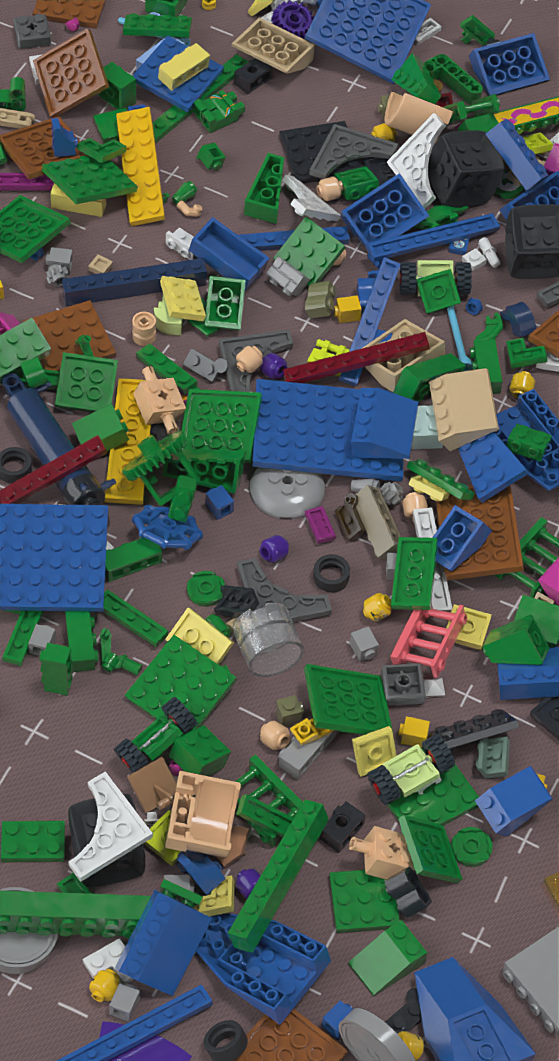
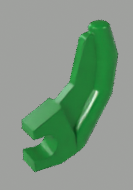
[475,312,503,340]

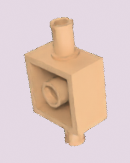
[133,366,186,435]
[349,826,414,879]

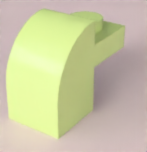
[154,294,183,336]

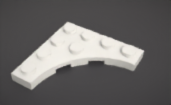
[387,113,446,209]
[282,175,341,222]
[68,772,153,882]

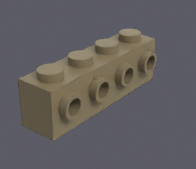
[355,484,401,560]

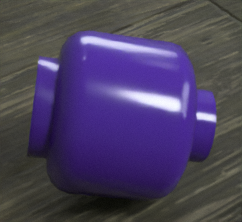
[260,353,287,380]
[260,535,289,563]
[235,869,261,899]

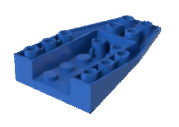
[494,389,559,491]
[195,913,331,1025]
[414,957,536,1061]

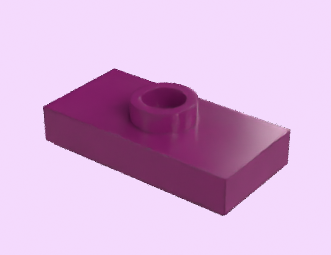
[305,506,336,544]

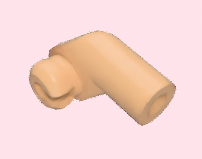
[177,201,203,217]

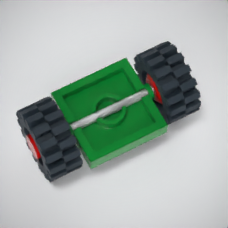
[114,697,198,773]

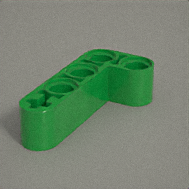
[424,54,483,105]
[0,77,26,112]

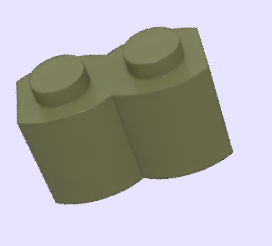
[305,281,337,318]

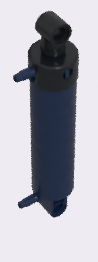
[3,373,116,527]

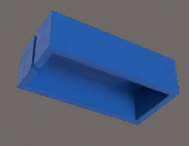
[188,217,269,291]

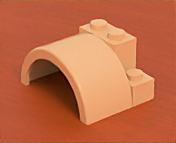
[385,92,453,143]
[165,771,241,858]

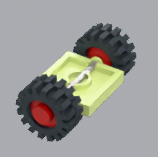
[399,260,472,297]
[367,734,455,805]

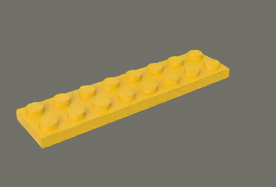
[116,107,165,226]
[105,378,151,505]

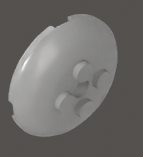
[250,467,325,520]

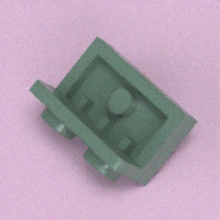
[476,737,510,779]

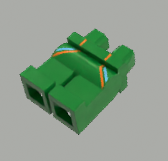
[193,90,245,134]

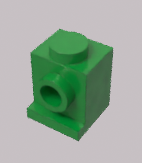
[196,142,226,171]

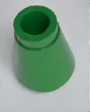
[172,181,198,205]

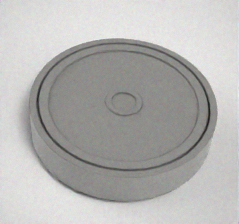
[0,887,58,974]
[339,1008,415,1061]

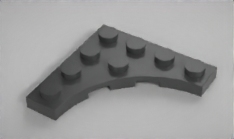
[309,124,398,179]
[218,329,293,392]
[237,558,332,629]

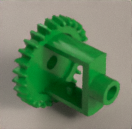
[122,431,200,506]

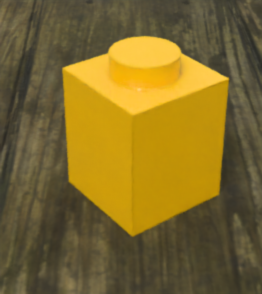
[333,295,361,323]
[398,716,430,748]

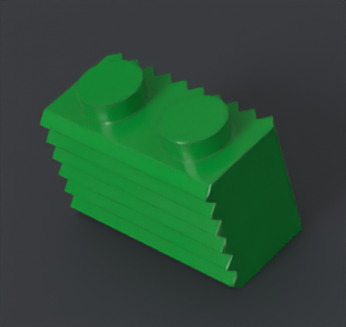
[168,475,198,522]

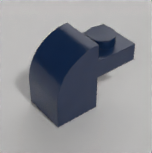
[500,302,537,337]

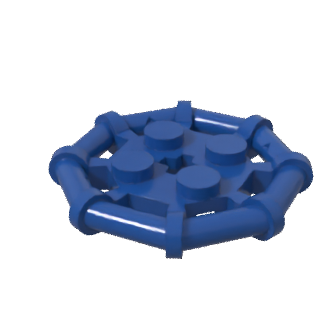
[132,505,203,550]

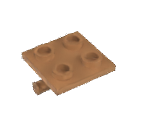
[127,757,177,813]

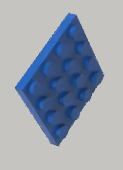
[133,36,224,113]

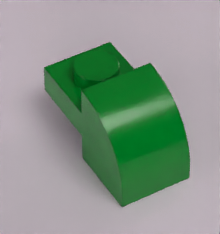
[20,357,48,388]

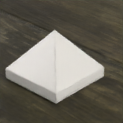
[423,678,445,698]

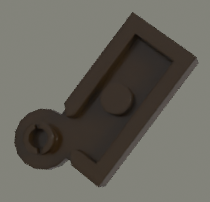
[334,493,366,542]

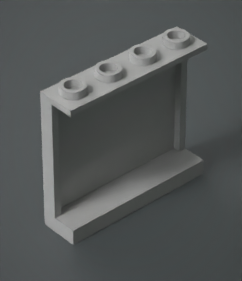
[502,927,559,1037]

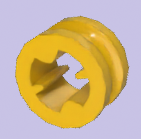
[201,0,216,11]

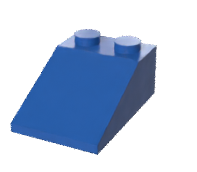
[432,505,492,571]
[475,766,553,837]

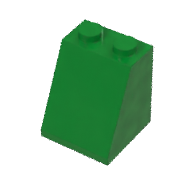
[483,614,550,665]

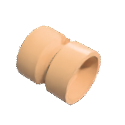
[132,312,156,346]

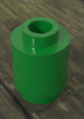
[205,614,231,638]

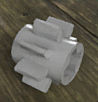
[46,264,69,287]
[380,482,403,505]

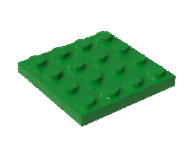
[42,156,138,205]
[0,195,71,263]
[181,389,262,463]
[125,635,237,736]
[304,664,393,735]
[387,748,479,825]

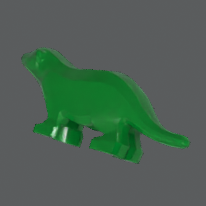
[411,205,468,230]

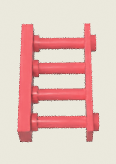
[390,605,467,678]

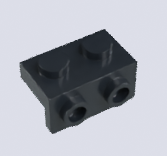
[214,585,260,619]

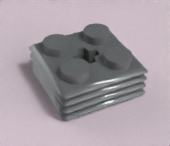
[13,14,51,48]
[381,663,426,706]

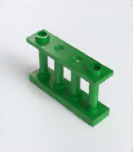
[443,94,500,123]
[495,517,559,598]
[235,754,303,848]

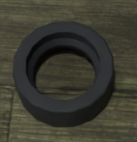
[0,447,32,484]
[313,554,350,592]
[203,1020,248,1061]

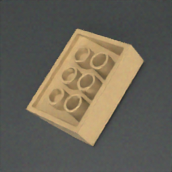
[231,17,315,74]
[361,319,445,392]
[429,368,499,451]

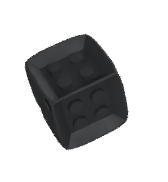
[428,130,504,207]
[505,204,559,279]
[68,793,146,887]

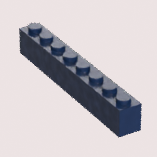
[62,258,207,306]

